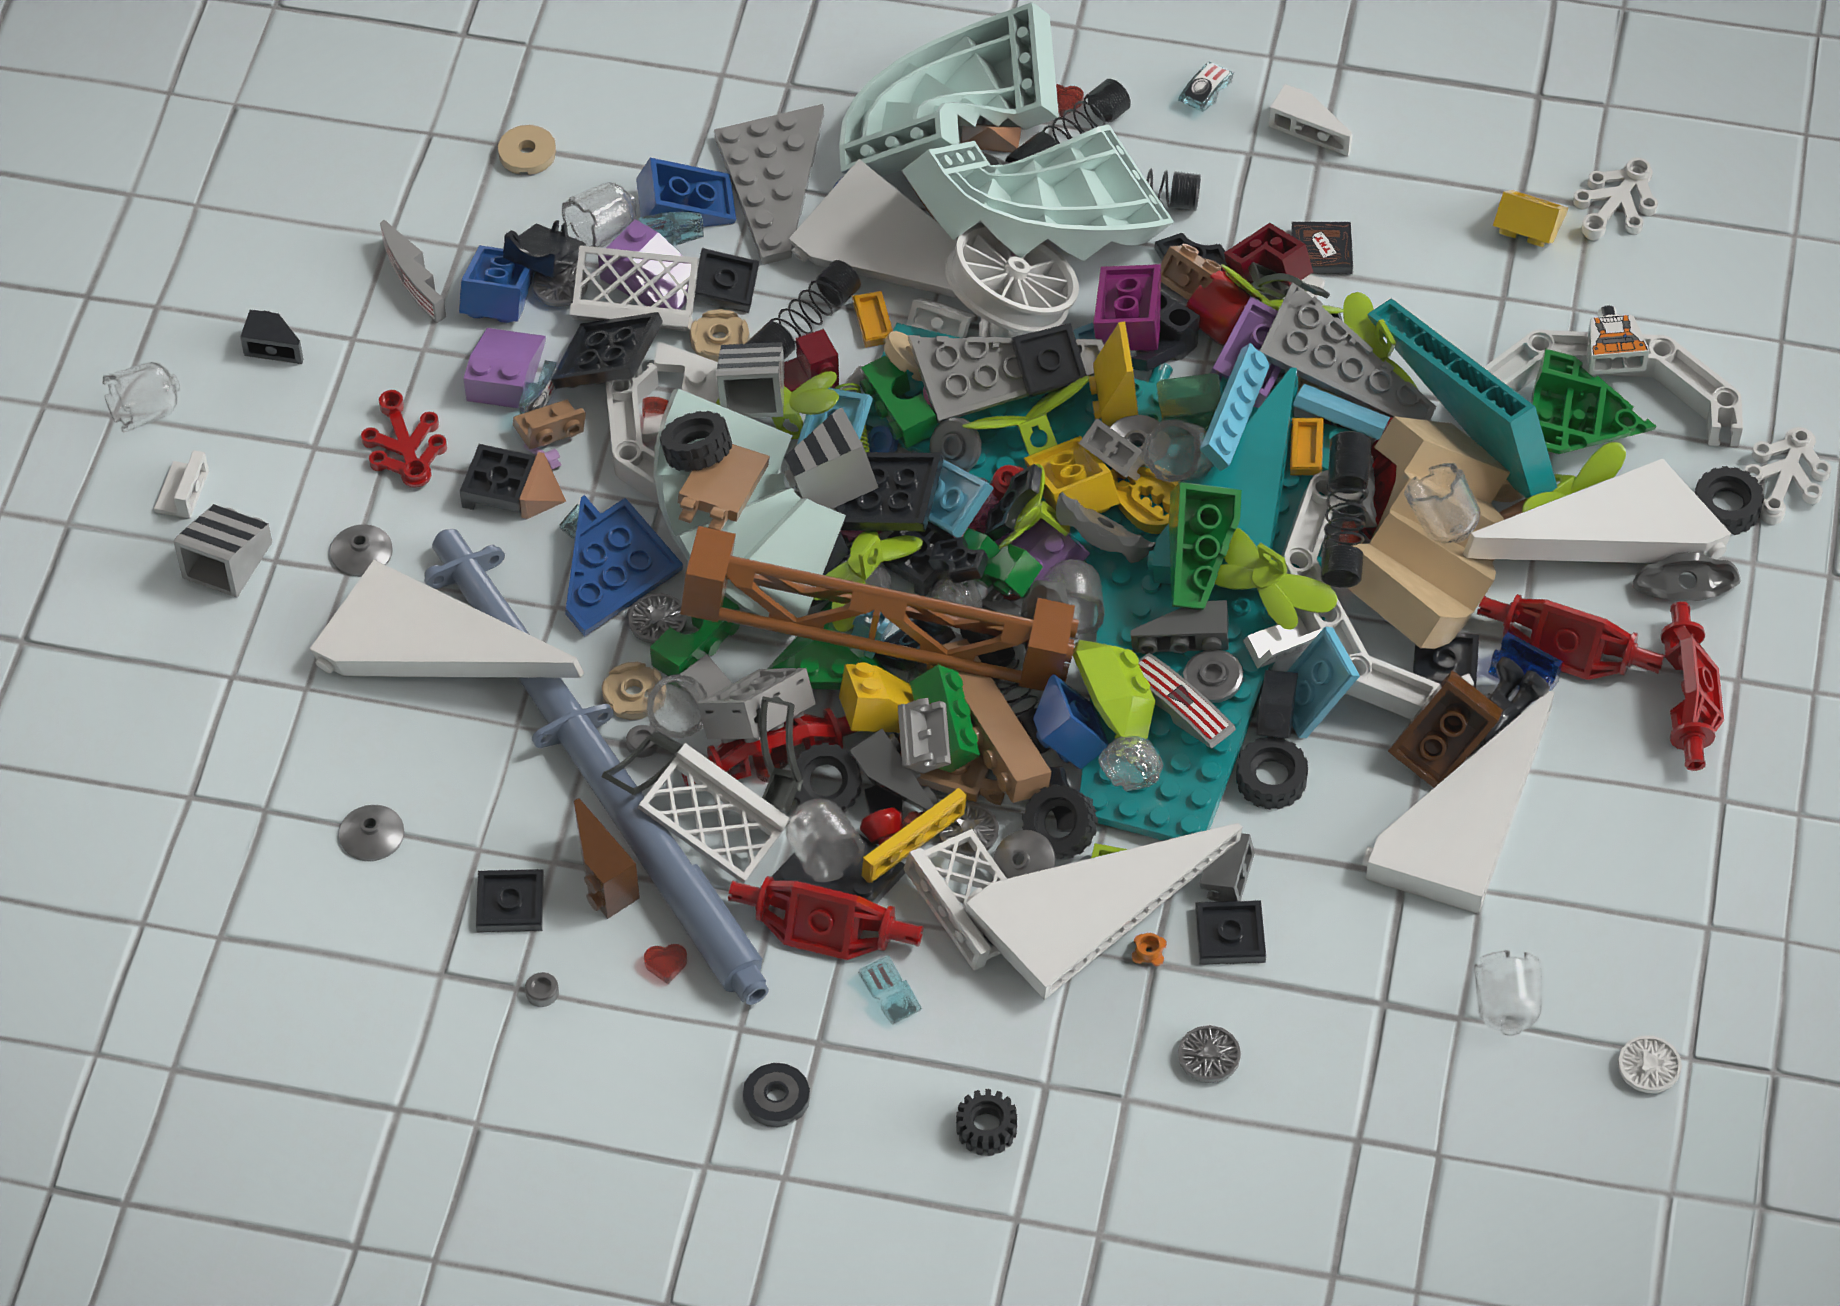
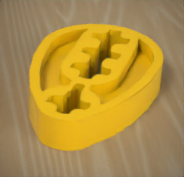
[1110,467,1179,534]

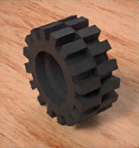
[956,1089,1017,1156]

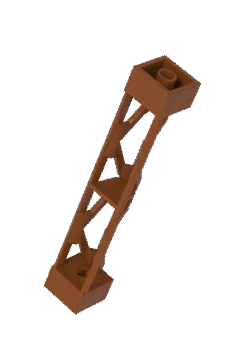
[680,526,1079,691]

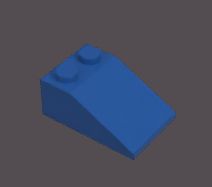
[636,157,736,230]
[459,245,534,323]

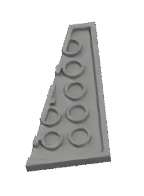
[1260,283,1437,421]
[908,335,1104,424]

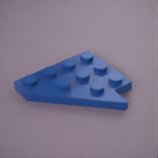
[565,495,683,637]

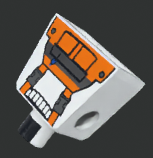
[1587,305,1649,375]

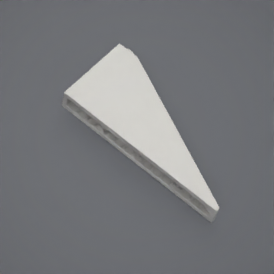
[789,159,995,299]
[1463,459,1731,563]
[310,560,584,678]
[1362,691,1555,914]
[966,823,1243,1000]

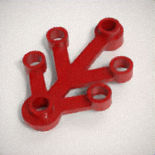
[361,390,447,487]

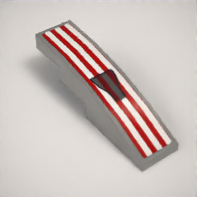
[380,220,446,323]
[1138,653,1236,749]

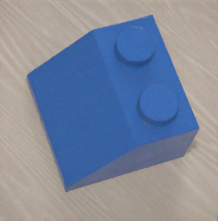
[1033,675,1110,769]

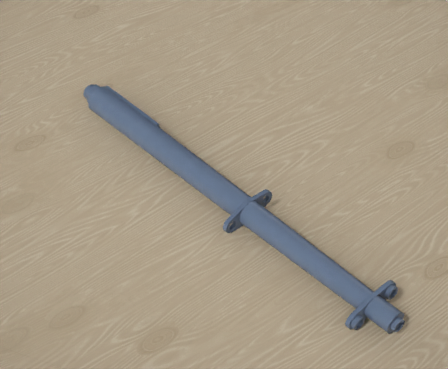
[424,529,769,1005]

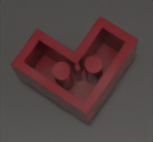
[1224,223,1313,287]
[784,328,840,392]

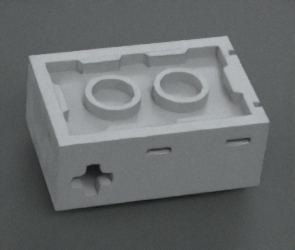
[697,668,816,743]

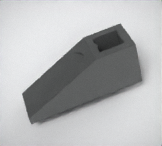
[1131,600,1229,654]
[850,729,939,812]

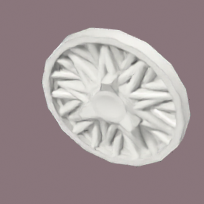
[1618,1036,1682,1093]

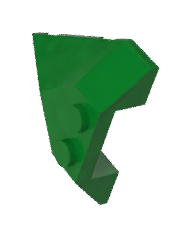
[1531,348,1657,454]
[767,601,886,690]

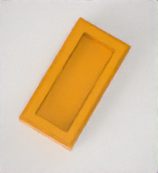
[852,291,893,348]
[1290,418,1324,475]

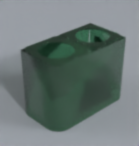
[1156,373,1221,435]

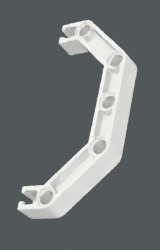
[1463,330,1743,447]
[606,361,837,511]
[1281,470,1474,720]

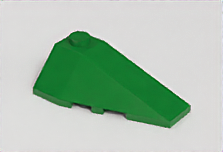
[1169,482,1242,610]

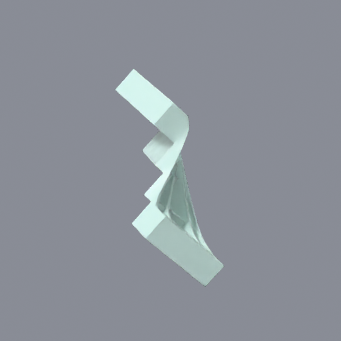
[839,2,1059,177]
[902,125,1174,261]
[654,389,846,618]

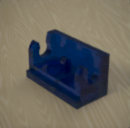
[1488,632,1563,691]

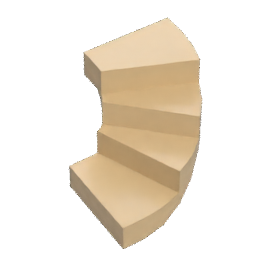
[1348,416,1510,649]

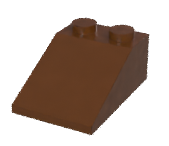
[1388,670,1503,788]
[574,798,640,919]

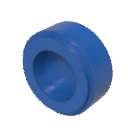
[867,426,899,452]

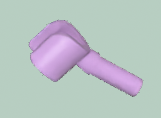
[524,444,561,470]

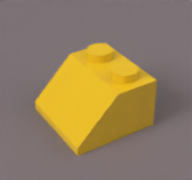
[1493,190,1569,247]

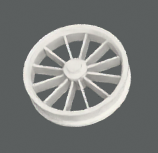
[945,223,1079,334]

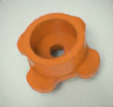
[1132,933,1167,966]

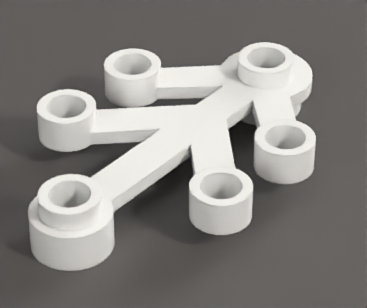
[1573,158,1658,241]
[1744,427,1831,525]

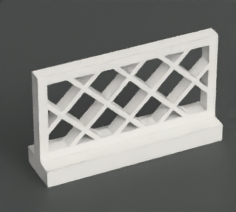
[569,246,699,331]
[638,743,791,884]
[903,829,1007,971]

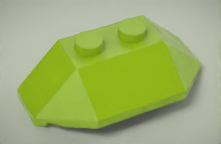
[1072,640,1155,750]

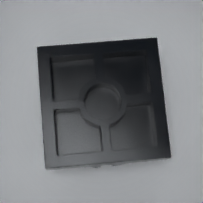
[503,220,586,278]
[459,444,536,512]
[881,521,954,597]

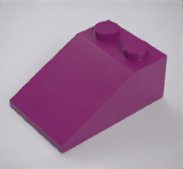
[1093,264,1161,351]

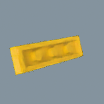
[861,788,967,883]

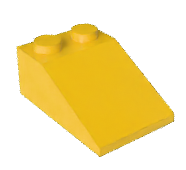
[1089,321,1138,427]
[1024,436,1120,513]
[839,663,914,733]

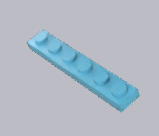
[1200,343,1270,471]

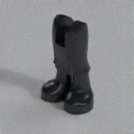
[1479,657,1550,747]

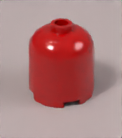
[1186,271,1253,346]

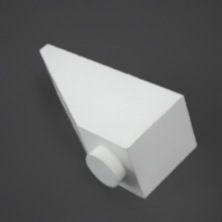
[1269,84,1352,156]

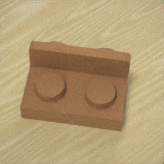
[1161,244,1222,300]
[513,399,586,450]

